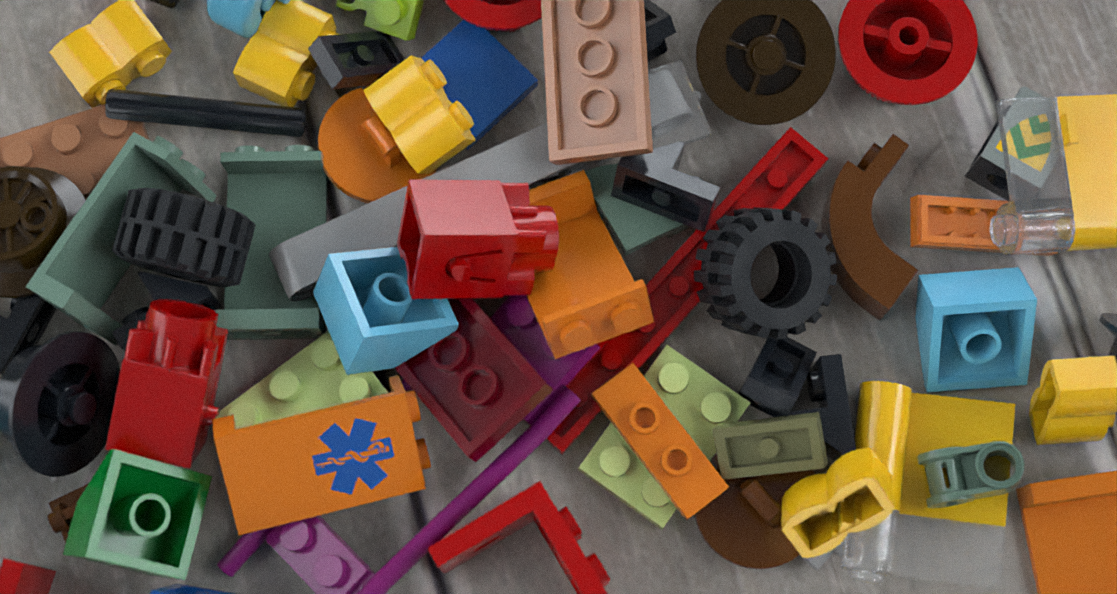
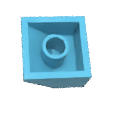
[313,247,459,375]
[915,267,1037,393]

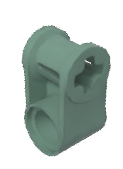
[917,441,1024,508]

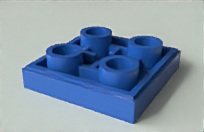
[421,20,538,151]

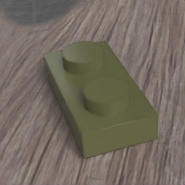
[713,412,828,480]

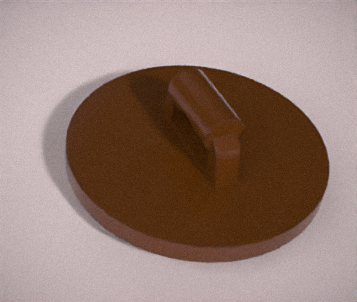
[694,453,815,569]

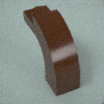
[821,134,918,321]

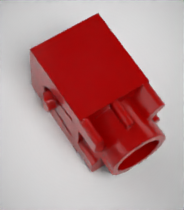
[397,180,559,299]
[105,299,229,469]

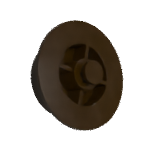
[696,0,836,125]
[0,166,86,298]

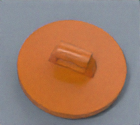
[318,88,437,203]

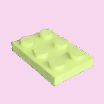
[216,331,388,429]
[578,345,751,530]

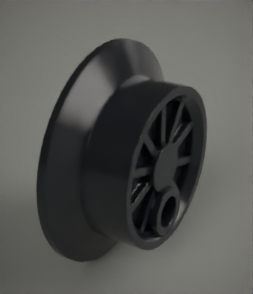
[0,331,121,477]

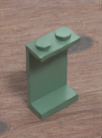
[26,132,217,346]
[216,145,328,340]

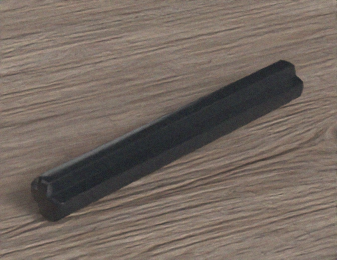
[105,89,306,137]

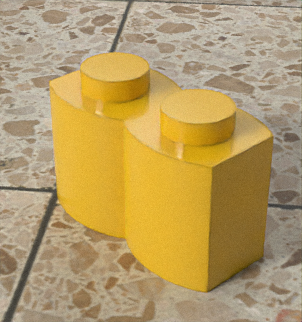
[49,0,172,108]
[233,0,339,107]
[363,55,476,175]
[1029,356,1117,445]
[782,448,895,558]

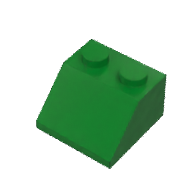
[63,449,212,580]

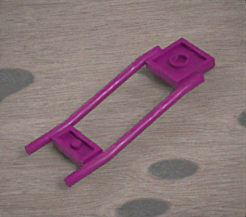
[217,295,600,594]

